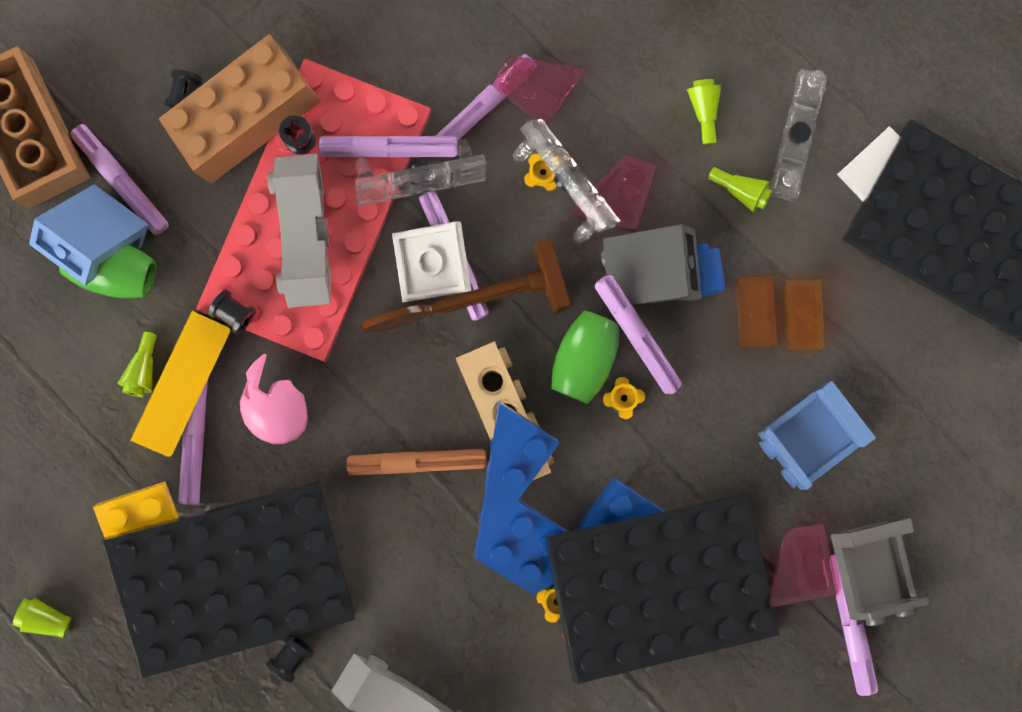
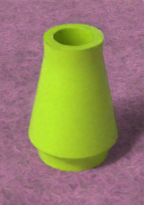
[13,598,72,638]

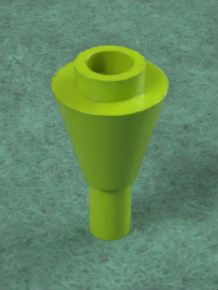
[687,79,721,145]
[708,167,773,213]
[117,332,157,397]

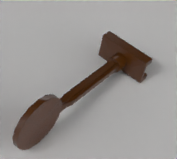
[361,238,571,333]

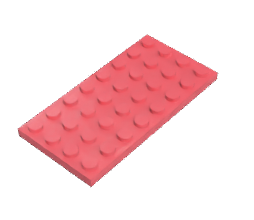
[196,58,431,363]

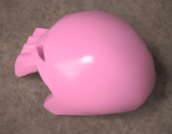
[240,354,308,444]

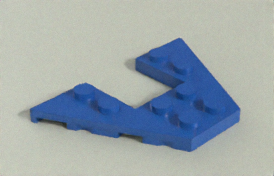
[474,401,665,595]

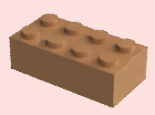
[158,34,320,184]
[0,46,91,209]

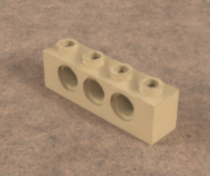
[456,341,554,480]

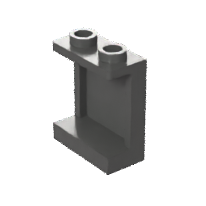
[601,224,702,306]
[830,518,930,626]

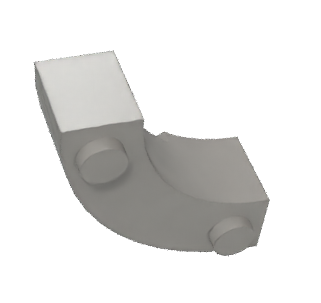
[268,154,331,308]
[331,654,462,712]

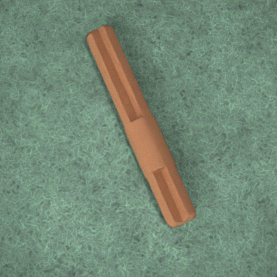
[346,449,486,475]

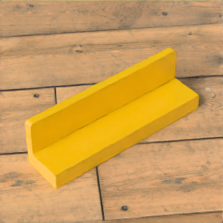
[130,311,231,457]

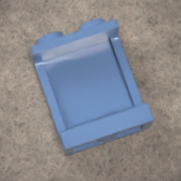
[29,184,149,286]
[757,381,876,490]

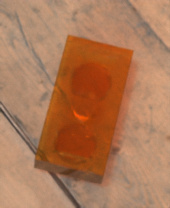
[736,276,777,348]
[783,279,825,351]

